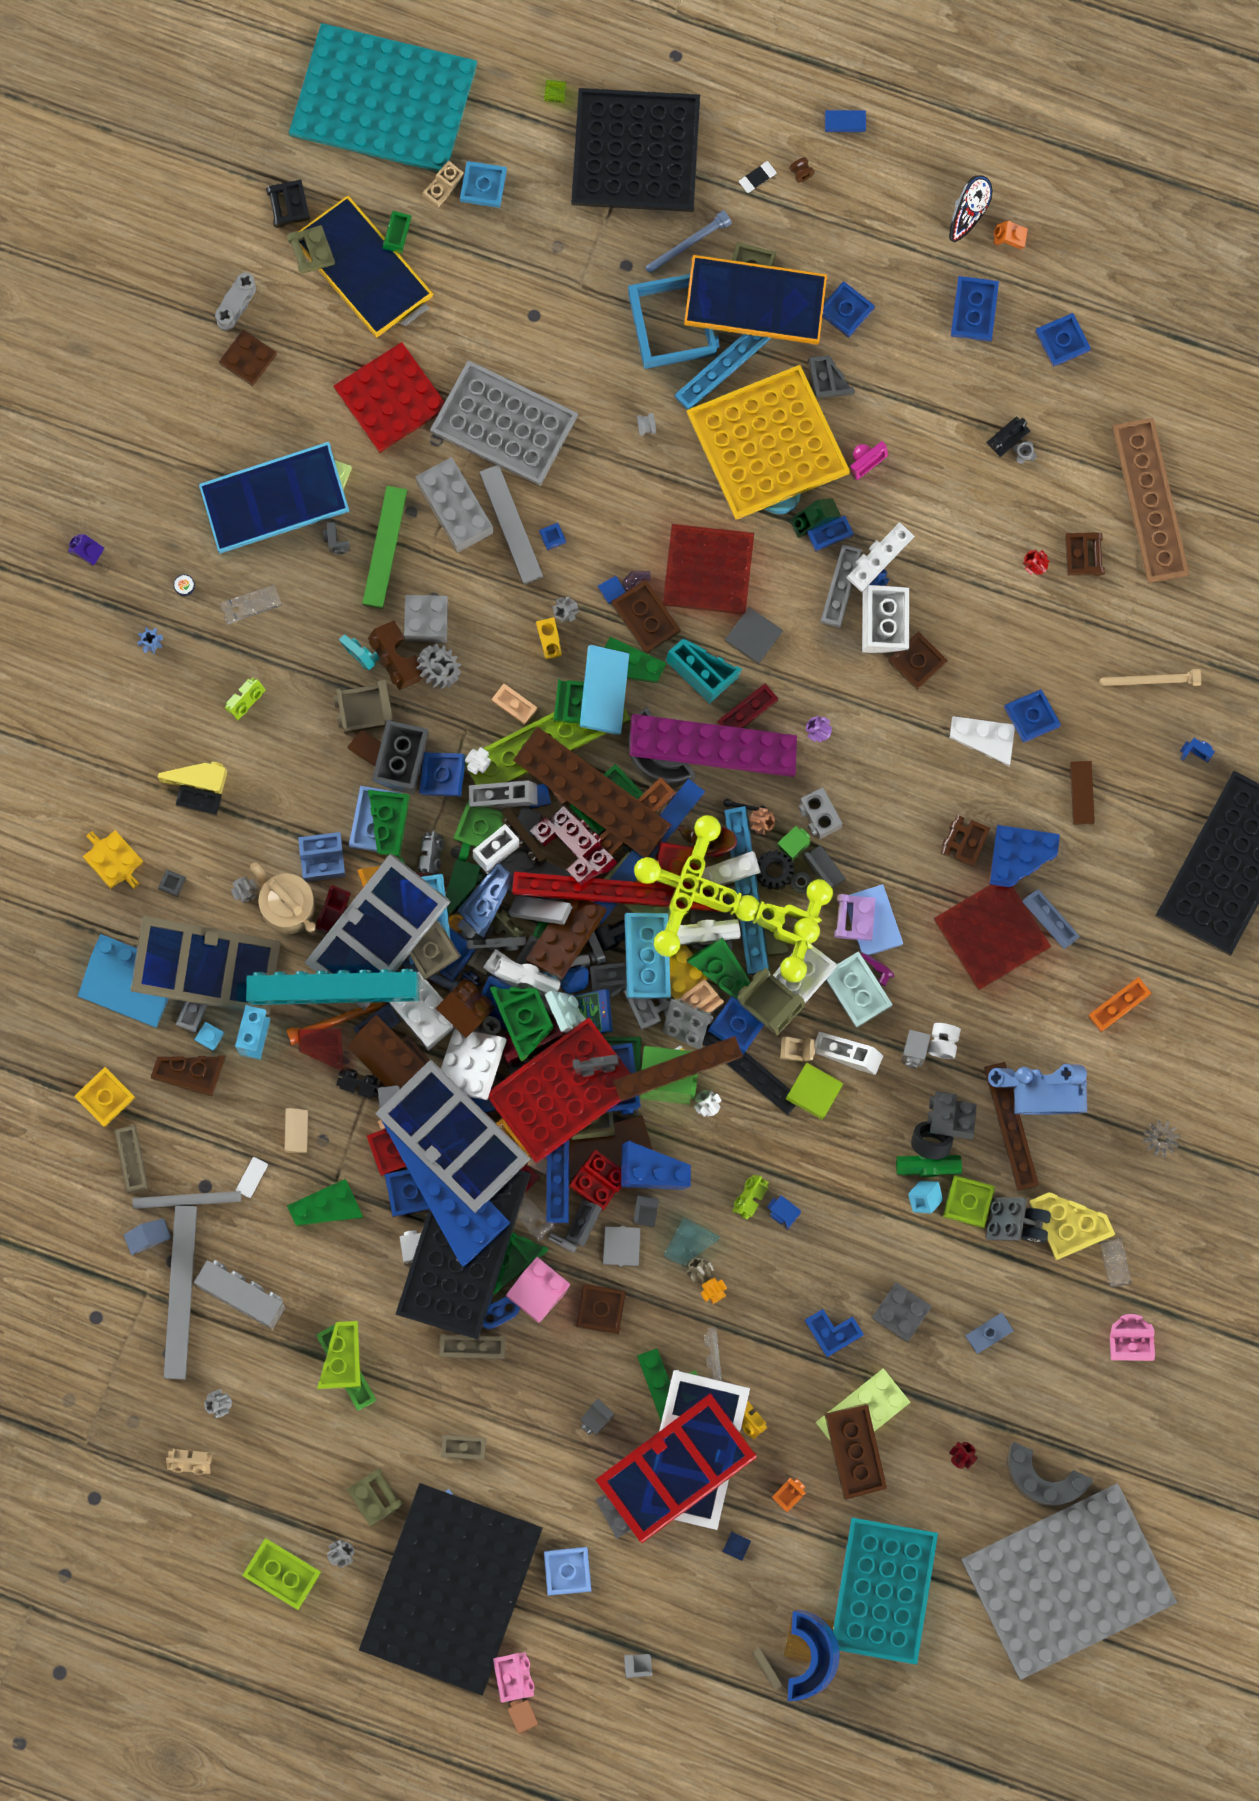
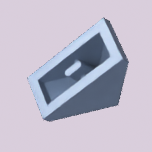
[124,1219,172,1255]

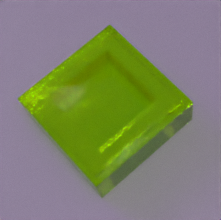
[544,80,566,103]

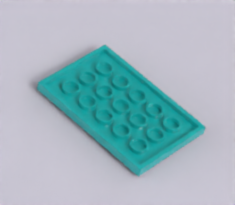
[833,1518,938,1665]

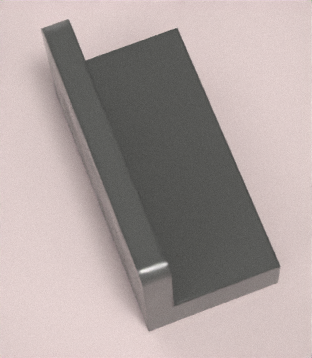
[803,845,846,889]

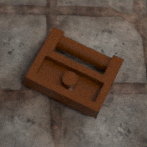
[1065,532,1105,576]

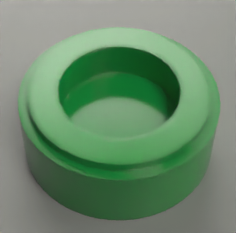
[458,842,471,862]

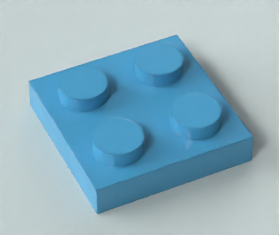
[460,161,507,208]

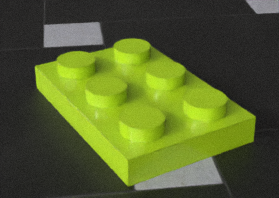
[242,1538,322,1610]

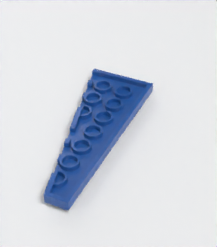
[381,1104,510,1267]

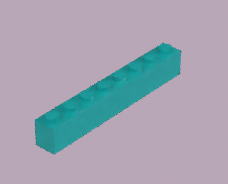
[246,969,420,1005]

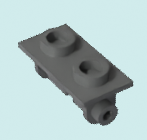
[418,831,444,875]

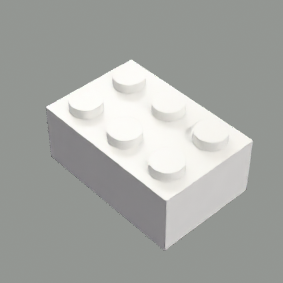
[387,972,456,1051]

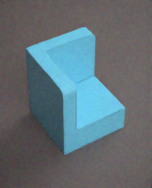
[908,1181,943,1213]

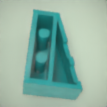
[665,639,742,704]

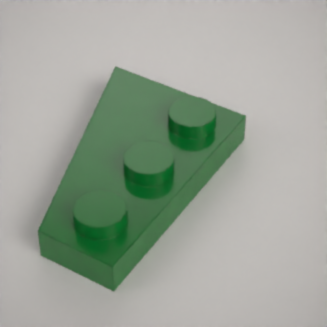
[604,637,666,683]

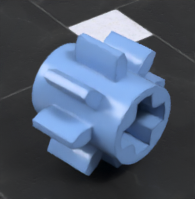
[137,627,163,654]

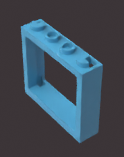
[628,272,720,369]

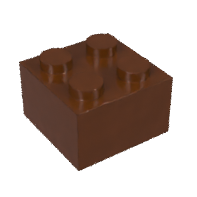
[435,978,495,1038]

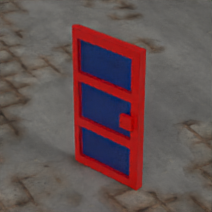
[595,1393,758,1543]

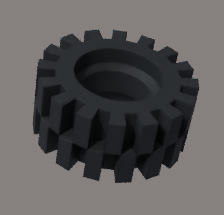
[756,850,794,890]

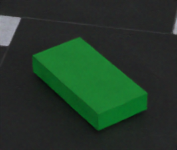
[383,210,412,253]

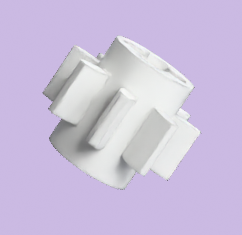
[465,747,491,775]
[694,1090,722,1117]

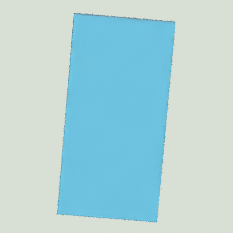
[580,645,629,735]

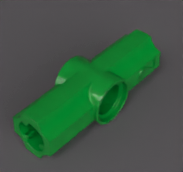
[896,1155,962,1177]

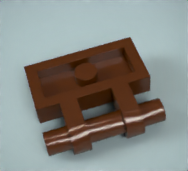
[941,815,990,867]

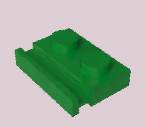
[554,679,584,724]

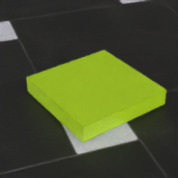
[786,1062,844,1120]
[943,1175,995,1228]

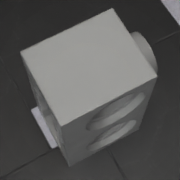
[798,787,843,840]
[901,1030,931,1068]

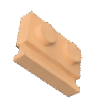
[680,979,724,1015]

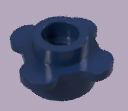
[461,970,482,986]

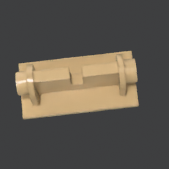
[166,1449,212,1475]

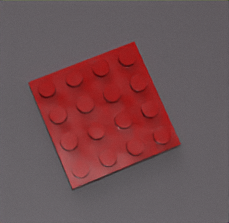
[333,342,445,453]

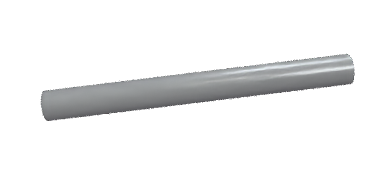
[133,1191,241,1209]

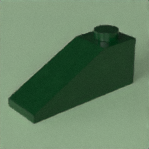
[446,859,484,918]

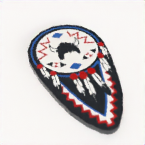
[949,175,993,242]

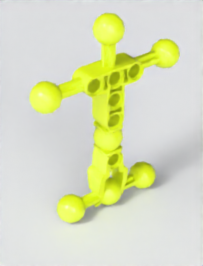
[634,815,833,982]

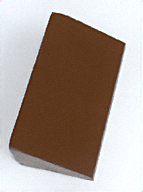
[347,730,381,766]

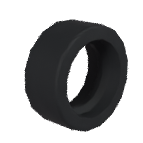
[911,1121,954,1160]

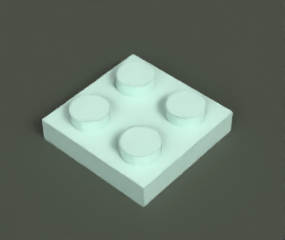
[545,990,586,1033]

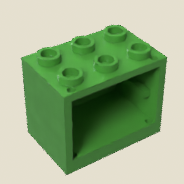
[639,1046,698,1105]

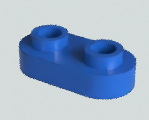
[483,1297,520,1329]

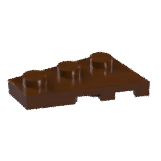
[151,1055,226,1097]

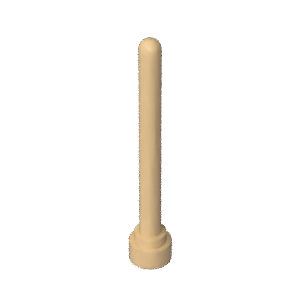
[1100,669,1201,686]

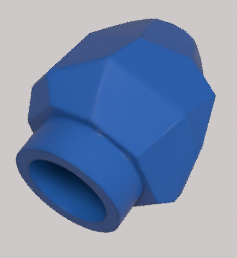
[560,966,589,994]

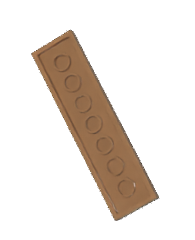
[1112,418,1189,583]

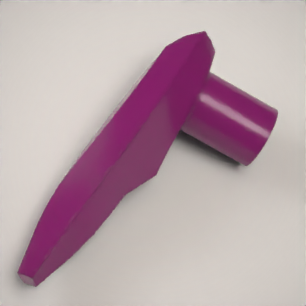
[861,952,895,987]

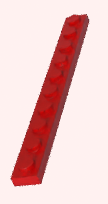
[512,872,725,912]

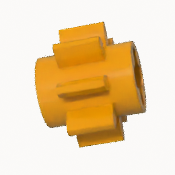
[700,1277,727,1304]

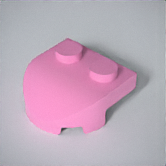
[1109,1314,1155,1361]

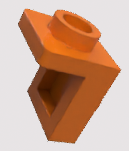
[993,221,1028,249]
[771,1478,806,1513]

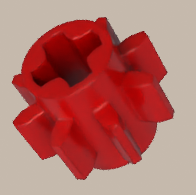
[1023,549,1050,575]

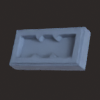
[965,1313,1014,1354]

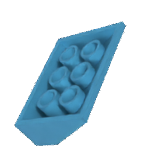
[78,934,178,1028]

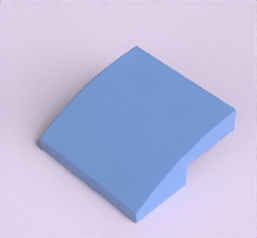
[298,832,346,882]

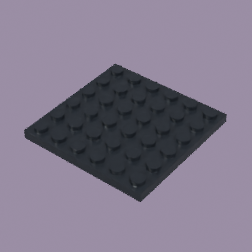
[571,88,700,212]

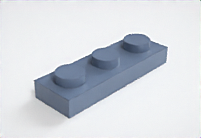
[1022,889,1080,949]

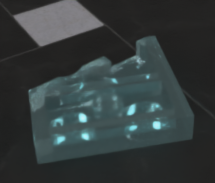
[663,1218,720,1266]

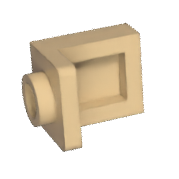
[780,1037,815,1062]

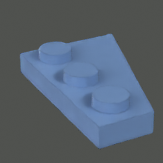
[458,863,513,937]

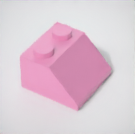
[506,1257,570,1323]

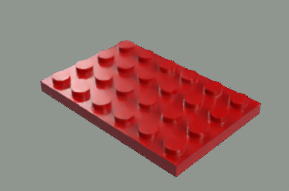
[488,1017,631,1164]

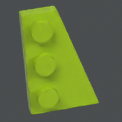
[317,1321,361,1390]

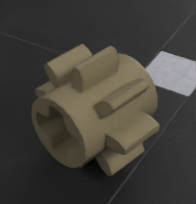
[686,1257,715,1284]

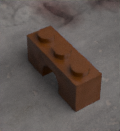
[368,621,422,690]

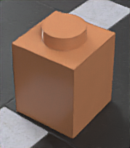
[508,1698,539,1734]

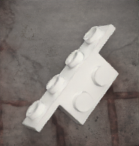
[846,522,915,592]

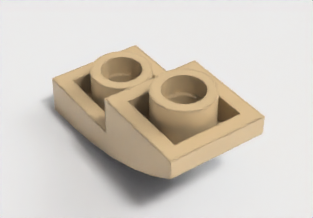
[422,161,464,208]

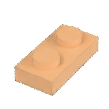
[491,684,538,725]

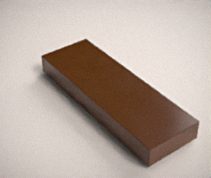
[1070,761,1095,825]

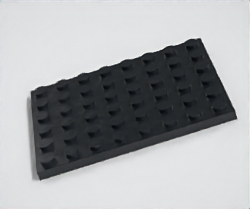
[359,1483,543,1696]

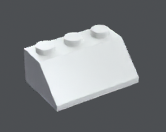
[862,585,909,654]

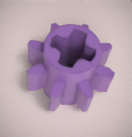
[806,716,832,742]

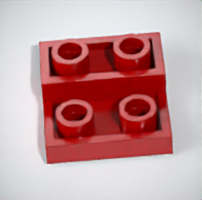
[569,1149,621,1211]

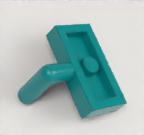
[339,634,379,670]

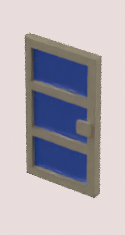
[130,916,281,1016]

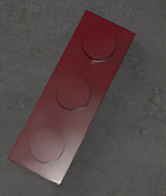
[716,683,778,728]

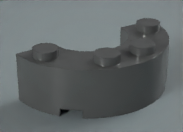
[629,707,695,788]
[1007,1441,1093,1506]

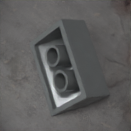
[372,720,429,795]

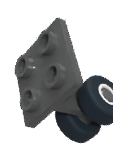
[986,1198,1051,1243]

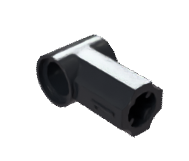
[594,919,625,952]

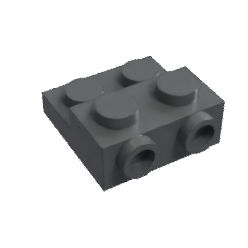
[927,1091,977,1140]

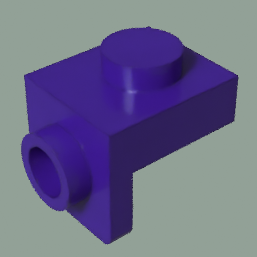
[68,534,104,565]

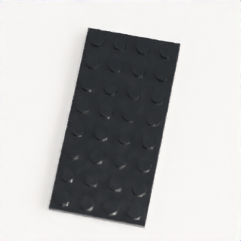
[1155,771,1259,956]
[396,1149,531,1340]

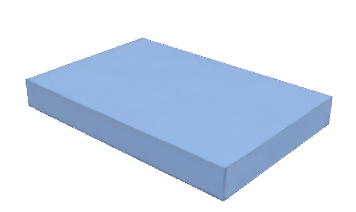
[349,786,402,853]
[847,884,903,957]

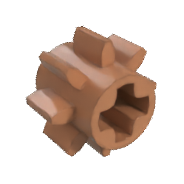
[749,807,775,835]

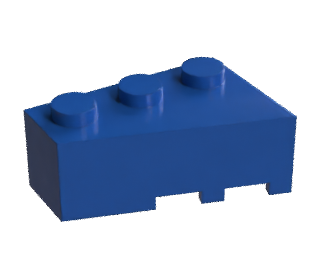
[621,1141,691,1190]

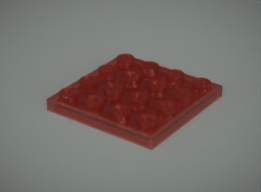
[663,524,754,614]
[934,885,1051,991]

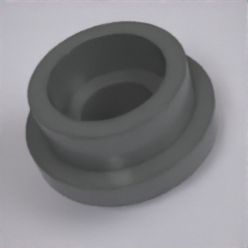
[791,872,812,893]

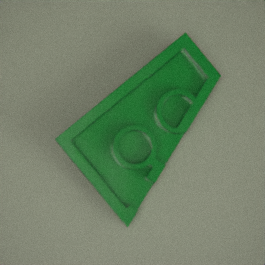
[368,790,410,858]
[686,937,751,1000]
[287,1179,364,1226]

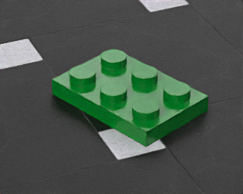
[569,764,644,836]

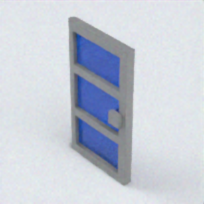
[304,854,451,1010]
[375,1060,531,1213]

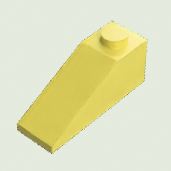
[158,762,227,794]

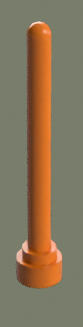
[286,1002,385,1045]

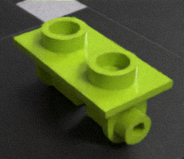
[224,677,266,720]
[732,1175,769,1220]

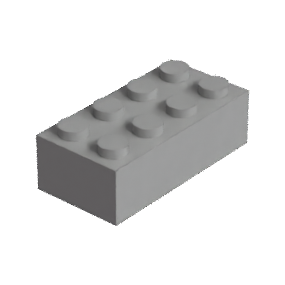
[415,457,493,553]
[194,1260,286,1330]

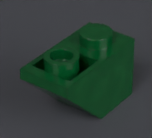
[789,498,841,538]

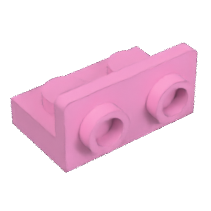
[493,1652,534,1703]

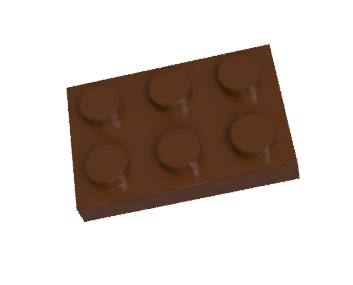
[611,580,681,654]

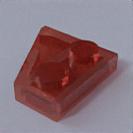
[298,1028,343,1070]

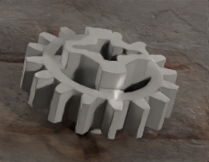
[416,644,461,689]

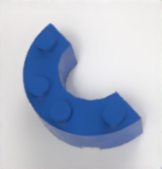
[787,1610,839,1701]

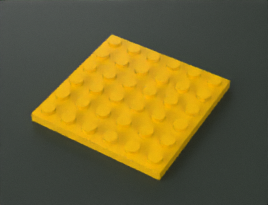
[686,365,850,520]

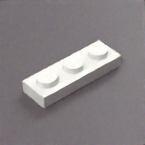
[701,851,760,886]

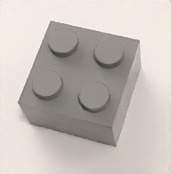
[404,595,448,643]

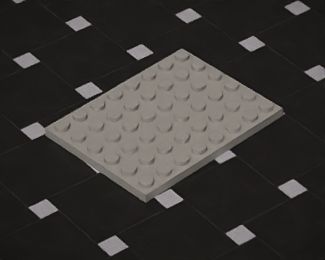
[961,1483,1177,1680]

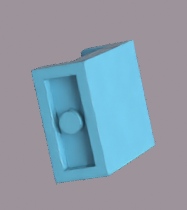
[235,1005,271,1060]

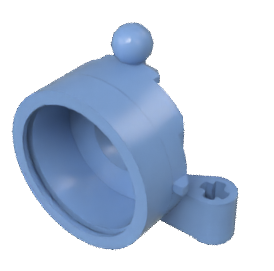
[988,1064,1087,1115]

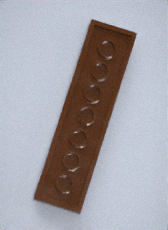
[513,726,672,858]

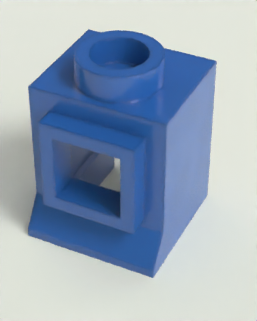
[767,1195,801,1231]

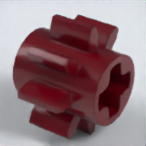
[949,1442,978,1469]

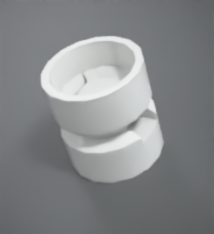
[928,1023,961,1059]

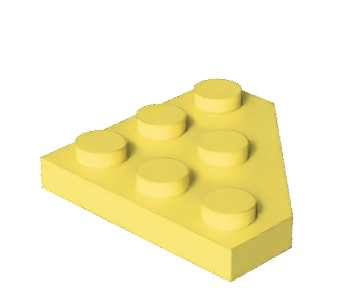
[1029,1192,1116,1261]

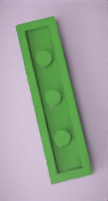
[316,1324,377,1411]

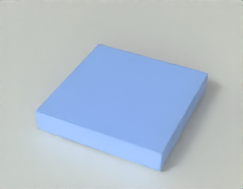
[544,1547,591,1596]

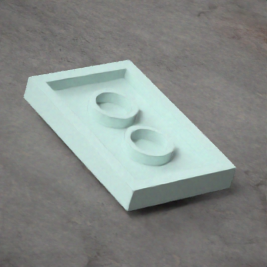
[826,951,893,1028]

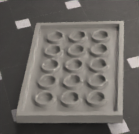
[430,360,578,486]

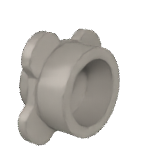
[1013,441,1036,464]

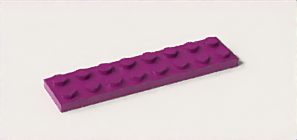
[630,714,797,777]

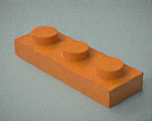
[1088,977,1152,1032]

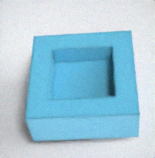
[194,1022,224,1052]

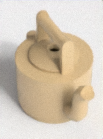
[250,863,316,936]

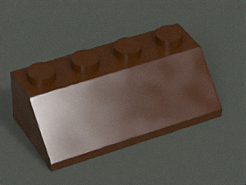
[347,1015,437,1108]

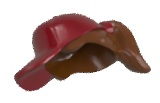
[678,825,737,857]

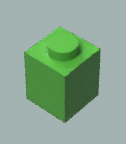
[777,826,811,861]

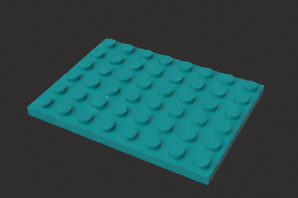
[289,23,478,172]

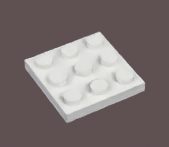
[434,1029,507,1100]

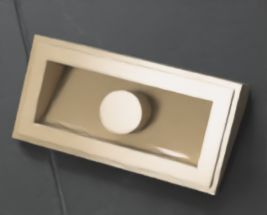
[285,1108,308,1153]

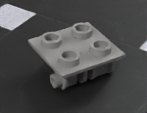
[662,998,713,1049]

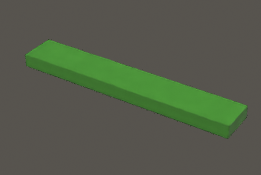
[362,486,407,609]

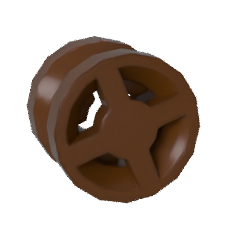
[789,157,815,183]

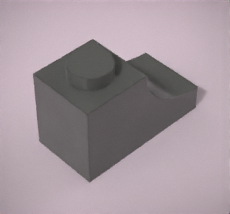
[580,1399,614,1436]

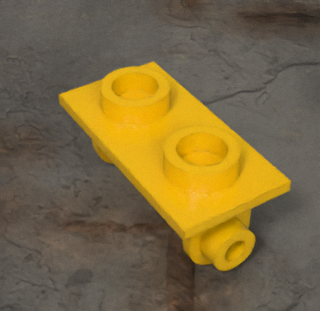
[726,1395,767,1440]

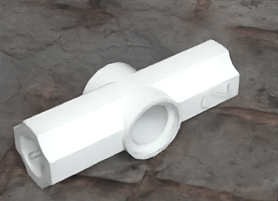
[677,919,740,945]
[494,957,560,995]

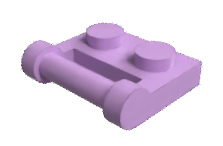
[834,894,875,941]

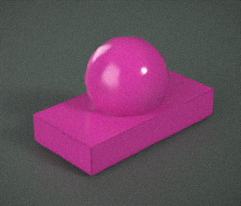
[850,441,888,480]

